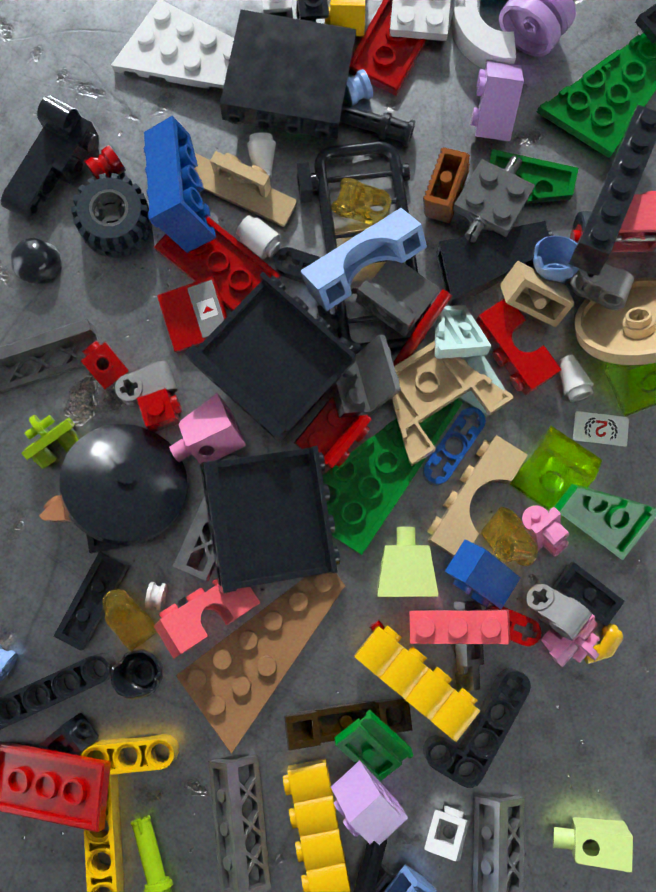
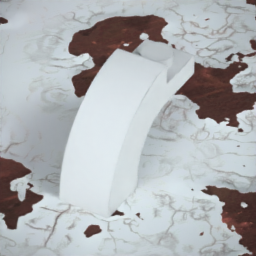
[451,0,516,69]

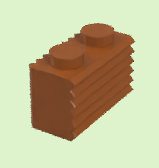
[423,147,470,223]

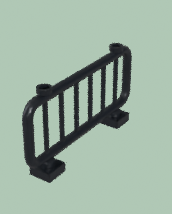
[297,141,431,354]

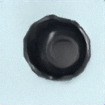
[11,238,61,284]
[111,649,164,699]

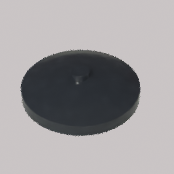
[59,424,188,545]

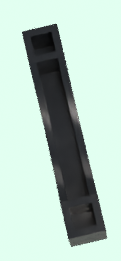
[568,105,656,276]

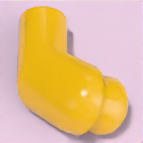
[584,623,623,664]

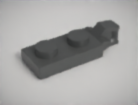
[454,601,484,691]

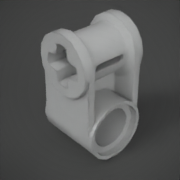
[569,264,634,310]
[115,361,178,407]
[526,584,592,641]

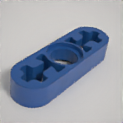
[423,407,486,486]

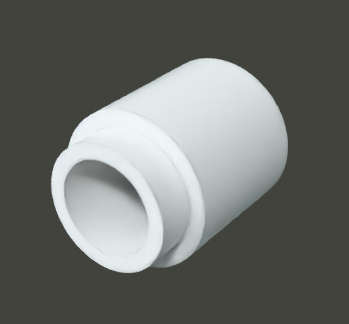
[236,215,281,259]

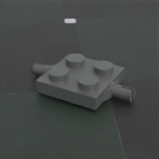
[453,156,535,242]

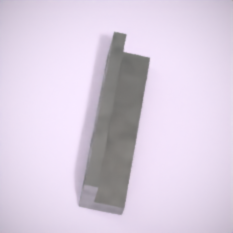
[0,319,101,394]
[173,454,241,582]
[208,755,271,892]
[473,794,524,892]

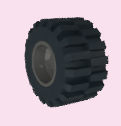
[71,173,152,257]

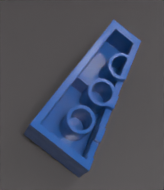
[144,115,216,253]

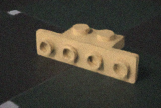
[194,151,297,227]

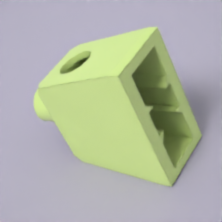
[376,527,438,597]
[553,817,633,873]

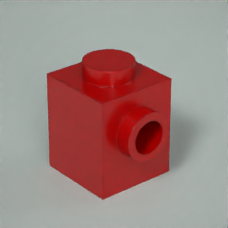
[81,340,129,390]
[136,388,182,432]

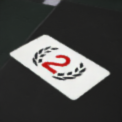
[573,411,629,447]

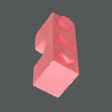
[154,578,260,659]
[409,610,510,644]

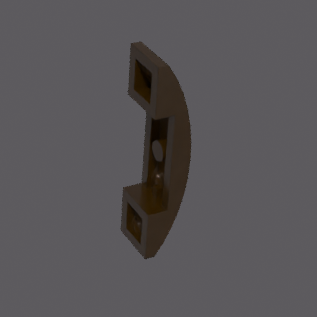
[284,698,413,751]

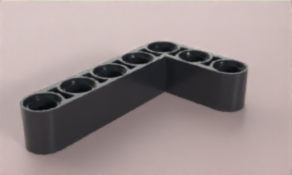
[0,653,116,730]

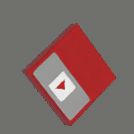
[157,276,227,353]

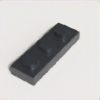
[54,552,129,651]

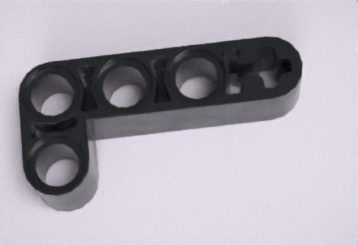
[1,95,81,221]
[423,668,531,788]

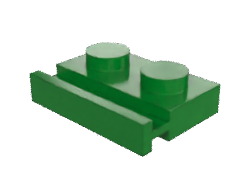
[335,710,413,782]

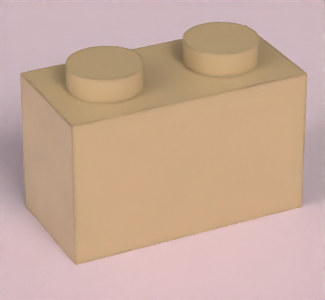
[500,261,574,327]

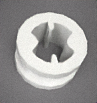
[145,581,168,611]

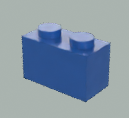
[445,539,521,609]

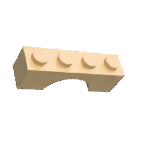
[427,435,528,557]

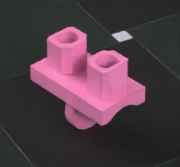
[522,505,569,557]
[541,614,600,668]

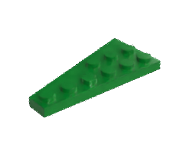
[536,33,656,158]
[322,399,463,556]

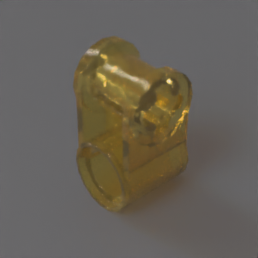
[331,178,391,226]
[481,507,538,566]
[102,589,157,651]

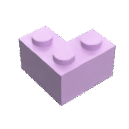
[470,60,524,141]
[331,760,408,845]

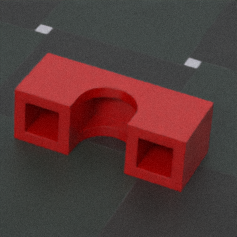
[476,298,562,396]

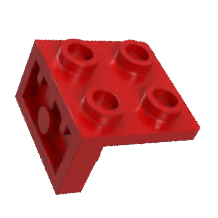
[294,396,372,468]

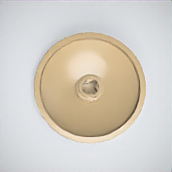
[575,277,656,365]

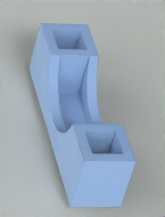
[300,208,427,311]

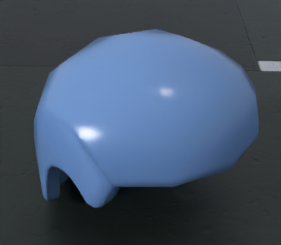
[533,235,579,282]

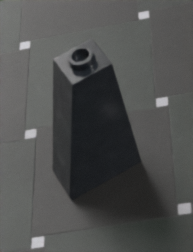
[436,221,553,306]

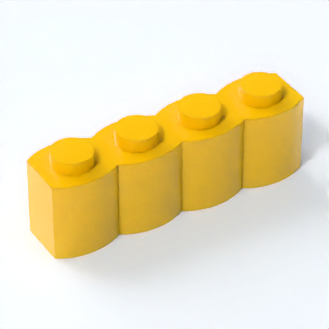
[354,625,480,742]
[283,758,351,892]

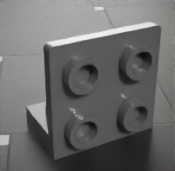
[356,260,440,337]
[331,335,401,418]

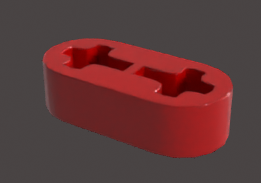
[485,605,542,646]

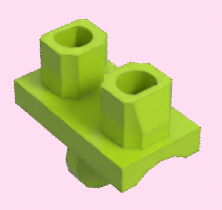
[21,415,79,469]

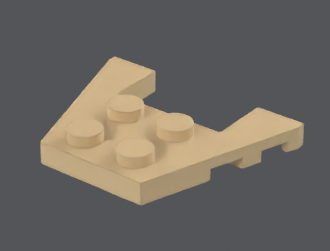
[391,341,514,466]

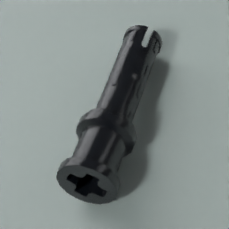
[340,104,416,147]

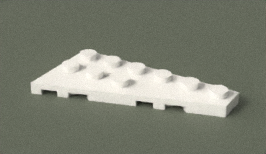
[111,0,234,89]

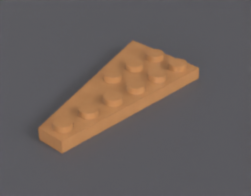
[176,573,345,754]

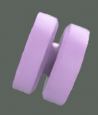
[499,0,576,57]

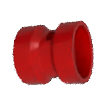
[84,145,126,180]

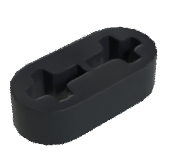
[274,247,321,284]

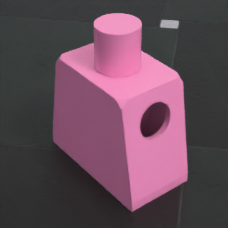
[169,393,246,464]

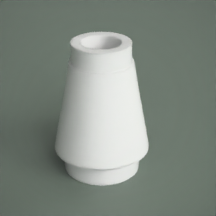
[247,132,276,178]
[557,355,593,402]

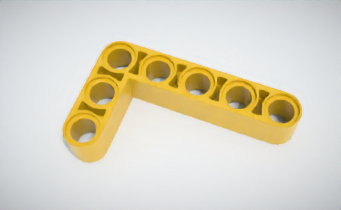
[81,734,179,892]

